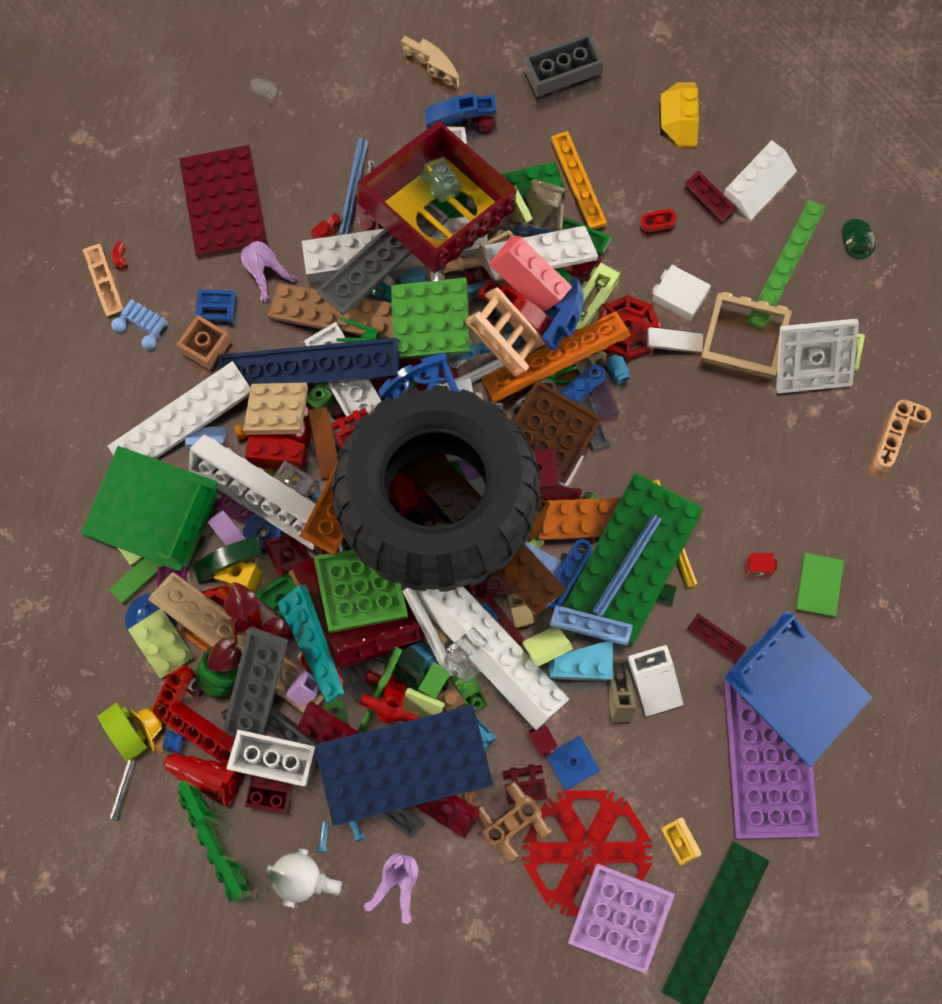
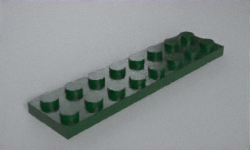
[661,841,770,1004]

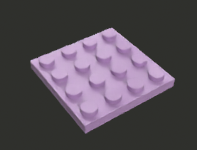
[568,863,675,974]

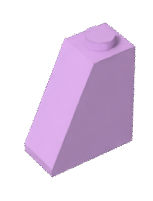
[206,510,246,546]

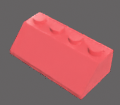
[488,235,572,312]

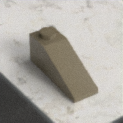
[608,659,636,722]

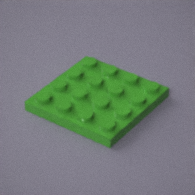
[391,278,471,359]
[314,549,408,633]

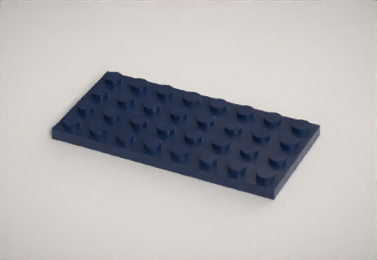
[314,705,493,826]

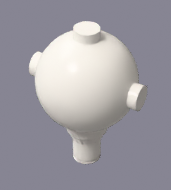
[266,848,343,908]

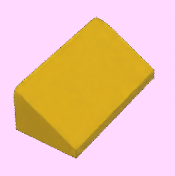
[661,818,701,865]

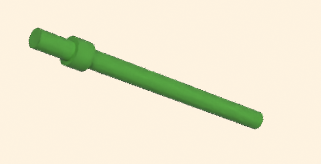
[358,646,402,733]

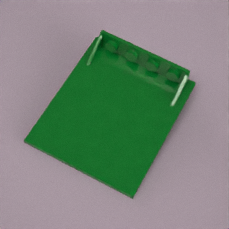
[81,446,219,571]

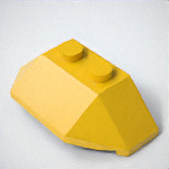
[661,82,699,147]

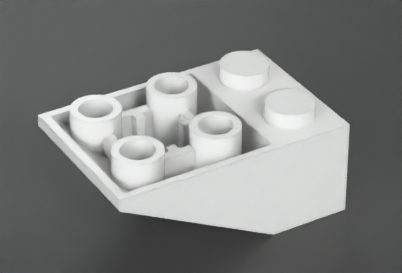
[627,645,684,717]

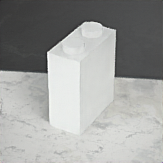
[651,265,711,322]

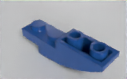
[425,93,497,127]
[542,277,584,351]

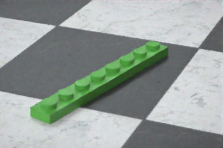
[747,200,825,330]

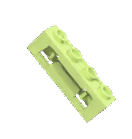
[574,263,620,331]

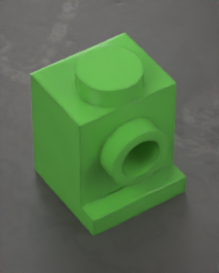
[306,383,336,409]
[323,698,349,725]

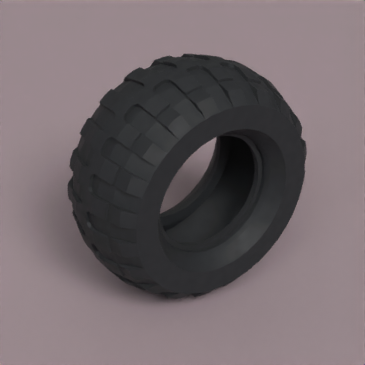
[332,386,540,592]

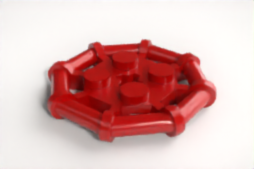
[596,294,663,360]

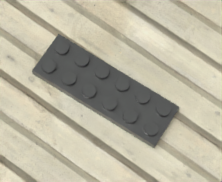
[223,627,289,738]

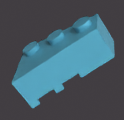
[548,641,613,681]

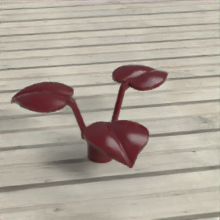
[208,582,293,671]

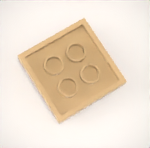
[243,383,308,435]

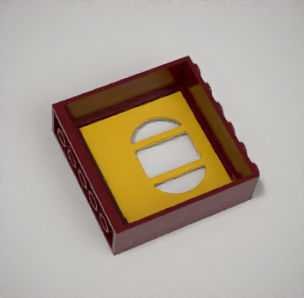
[357,120,517,274]

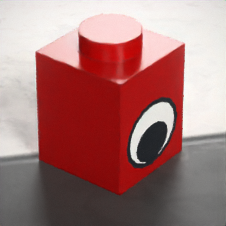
[747,553,777,577]

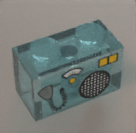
[421,157,461,203]

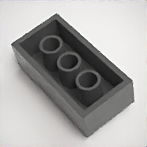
[524,33,603,97]

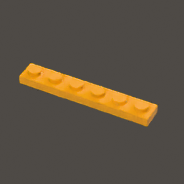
[551,131,607,229]

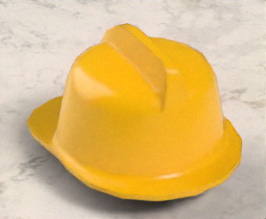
[130,706,162,752]

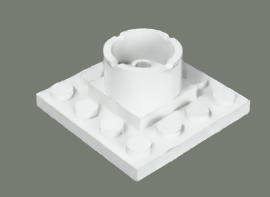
[776,319,859,393]

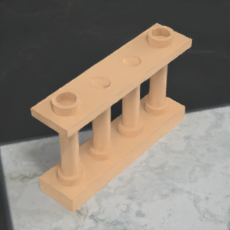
[465,287,545,376]

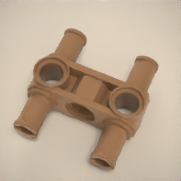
[477,781,552,862]

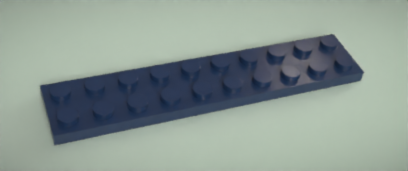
[218,337,400,388]

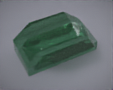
[384,647,425,691]

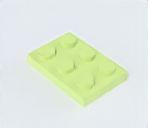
[128,609,194,679]

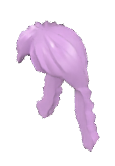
[241,241,298,303]
[364,853,418,925]

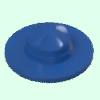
[125,593,177,638]

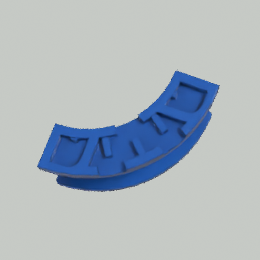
[378,353,460,400]

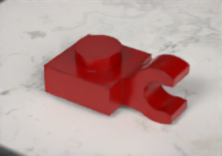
[310,213,341,239]

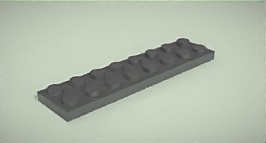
[316,202,448,316]

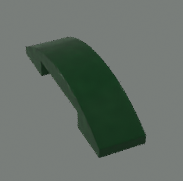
[194,537,263,584]

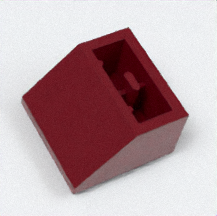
[245,775,294,813]

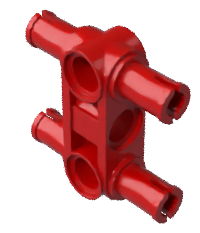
[359,670,424,724]

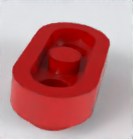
[640,209,677,232]

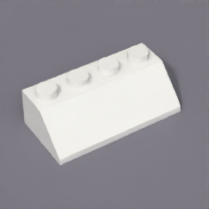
[724,140,797,221]
[227,730,317,787]

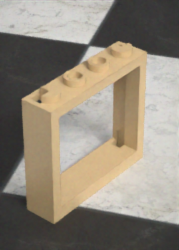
[700,292,792,379]

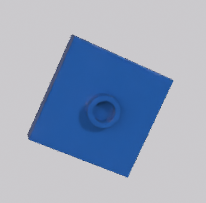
[546,736,600,790]

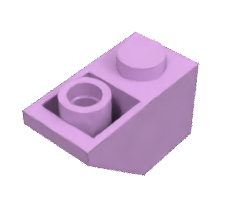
[286,666,319,707]

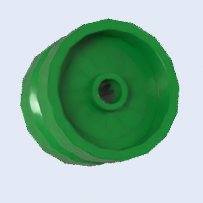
[195,647,239,697]

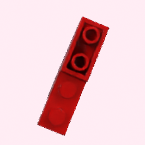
[478,279,552,335]

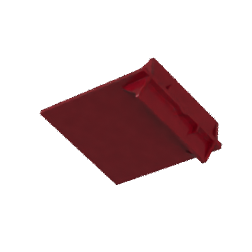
[291,550,425,670]

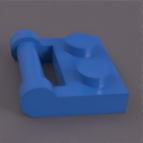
[195,289,236,324]

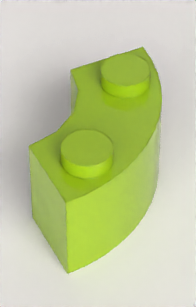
[97,702,147,762]

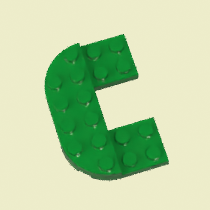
[178,780,250,903]

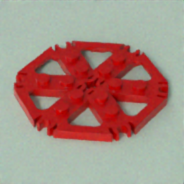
[522,790,653,916]

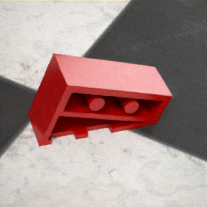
[245,434,308,472]

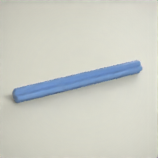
[339,138,368,235]
[593,514,661,616]

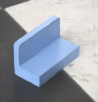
[185,427,227,451]

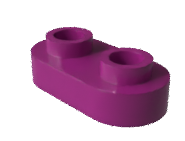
[218,494,254,523]

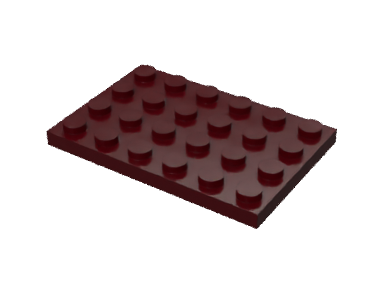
[179,145,268,257]

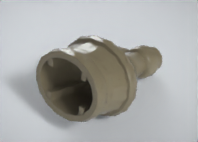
[525,179,565,235]

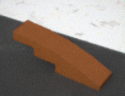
[308,407,338,481]

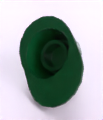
[842,219,875,259]

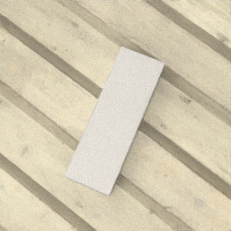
[647,327,703,353]

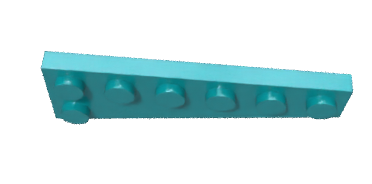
[278,585,345,703]

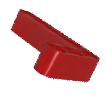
[152,665,235,764]

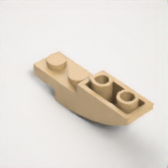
[401,36,459,88]

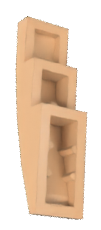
[82,243,124,317]

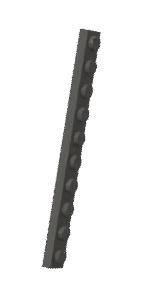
[266,706,424,839]

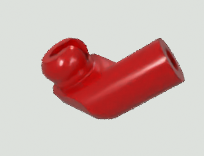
[110,241,126,268]

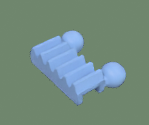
[111,299,168,350]

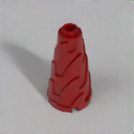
[163,753,243,806]

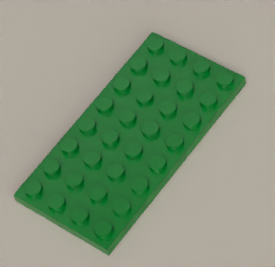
[564,472,704,645]

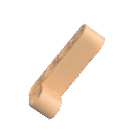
[874,400,931,472]

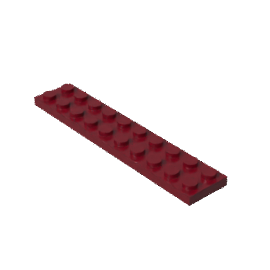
[298,701,481,839]

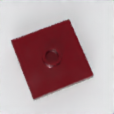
[533,448,558,488]
[263,534,311,577]

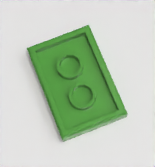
[796,553,844,618]

